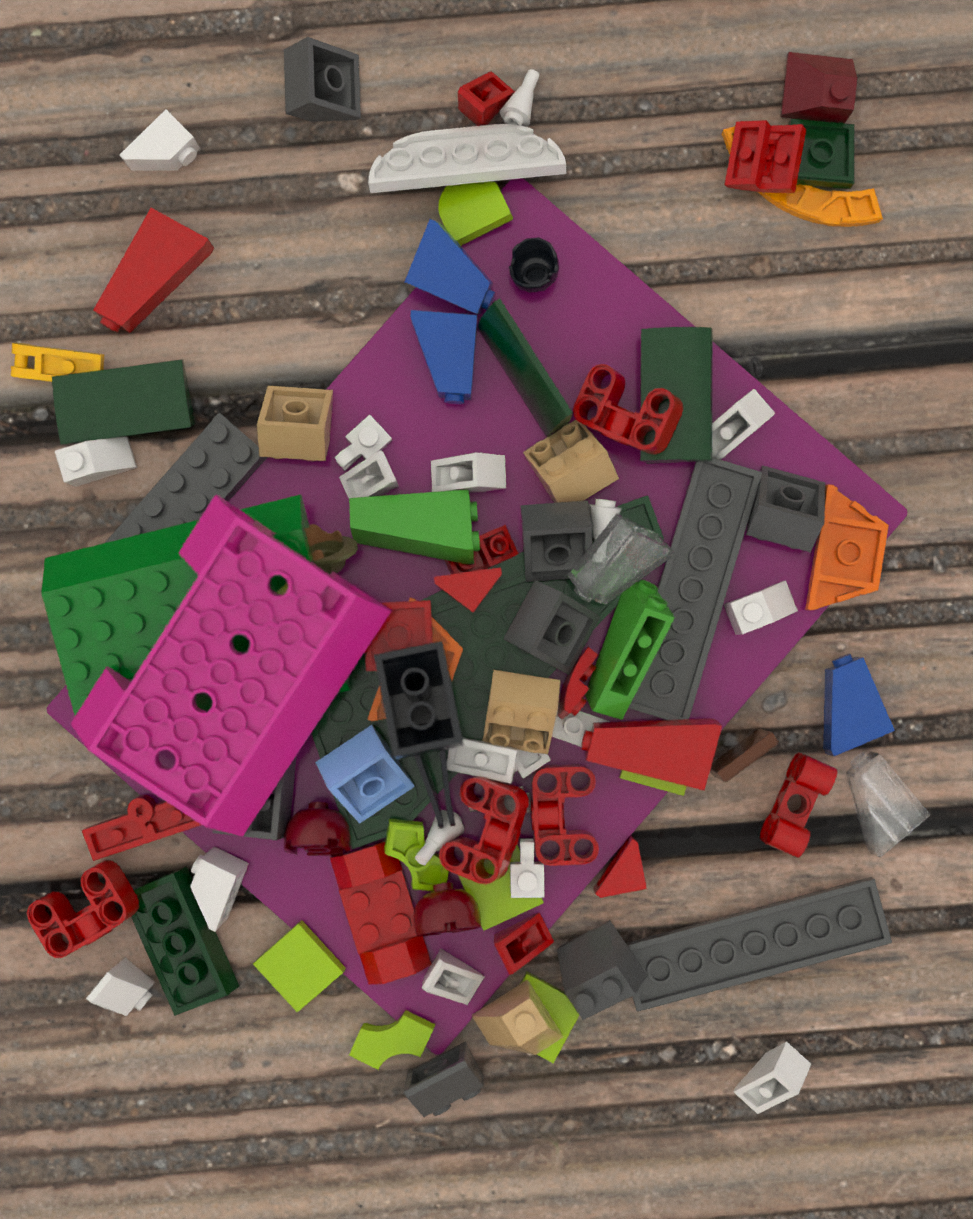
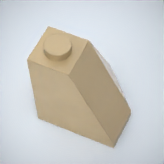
[472,979,563,1055]

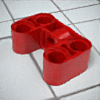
[573,364,683,455]
[759,752,838,858]
[531,764,599,866]
[439,776,529,885]
[27,860,139,958]

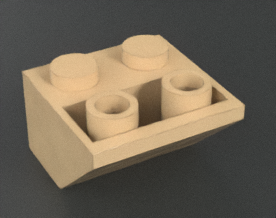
[523,420,619,503]
[483,670,560,754]

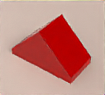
[458,71,515,126]
[434,567,502,613]
[593,836,647,898]
[494,912,554,975]

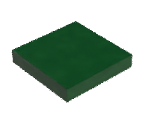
[788,119,854,189]

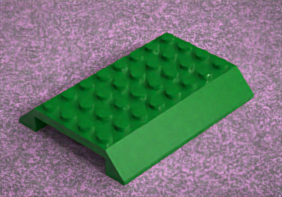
[41,494,351,716]

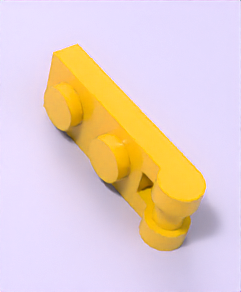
[10,343,104,382]

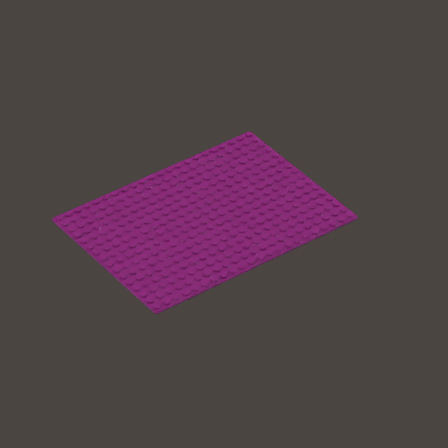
[47,178,908,1055]

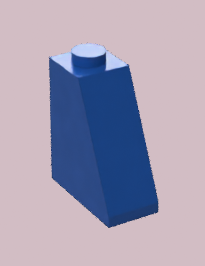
[405,219,495,314]
[410,310,477,404]
[823,654,895,756]

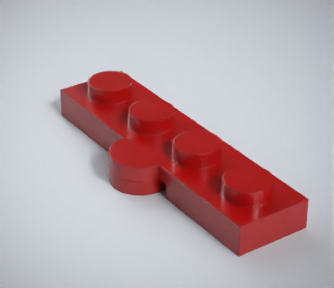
[82,795,202,861]

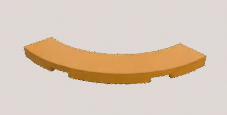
[721,126,883,227]

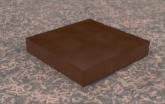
[710,728,779,782]

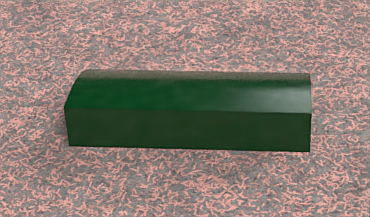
[477,298,573,437]
[641,327,713,464]
[52,359,195,445]
[131,866,239,1016]

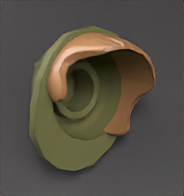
[305,524,358,574]

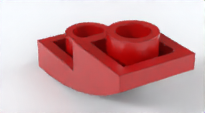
[444,525,519,574]
[557,647,598,720]

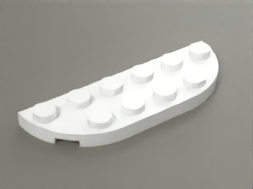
[369,124,566,193]

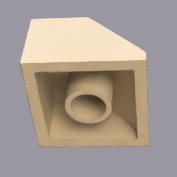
[257,386,333,461]

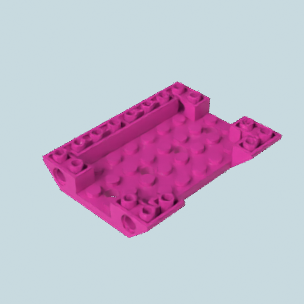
[71,495,392,837]

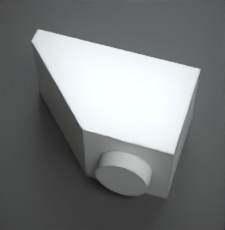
[120,110,200,171]
[712,389,775,460]
[55,436,137,487]
[431,453,506,492]
[724,580,798,635]
[190,847,249,932]
[86,958,155,1016]
[733,1041,811,1114]

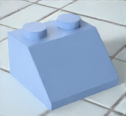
[316,725,415,824]

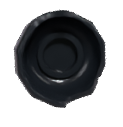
[509,237,559,293]

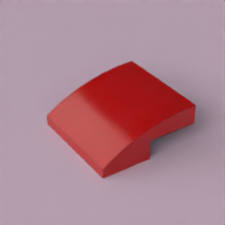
[724,120,806,193]

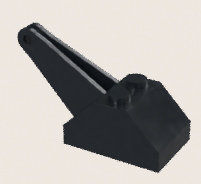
[374,641,464,829]

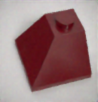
[780,52,857,123]

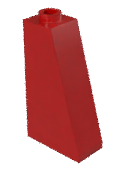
[93,208,214,333]
[581,718,722,791]

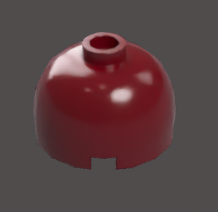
[284,802,351,856]
[414,882,481,937]

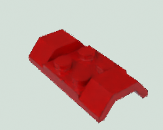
[330,840,432,985]

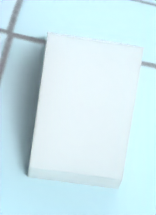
[339,450,399,498]
[422,949,485,1005]

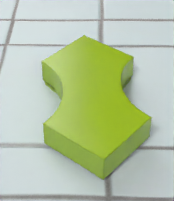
[384,818,449,891]
[349,1010,436,1070]

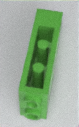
[349,489,480,564]
[585,579,675,720]

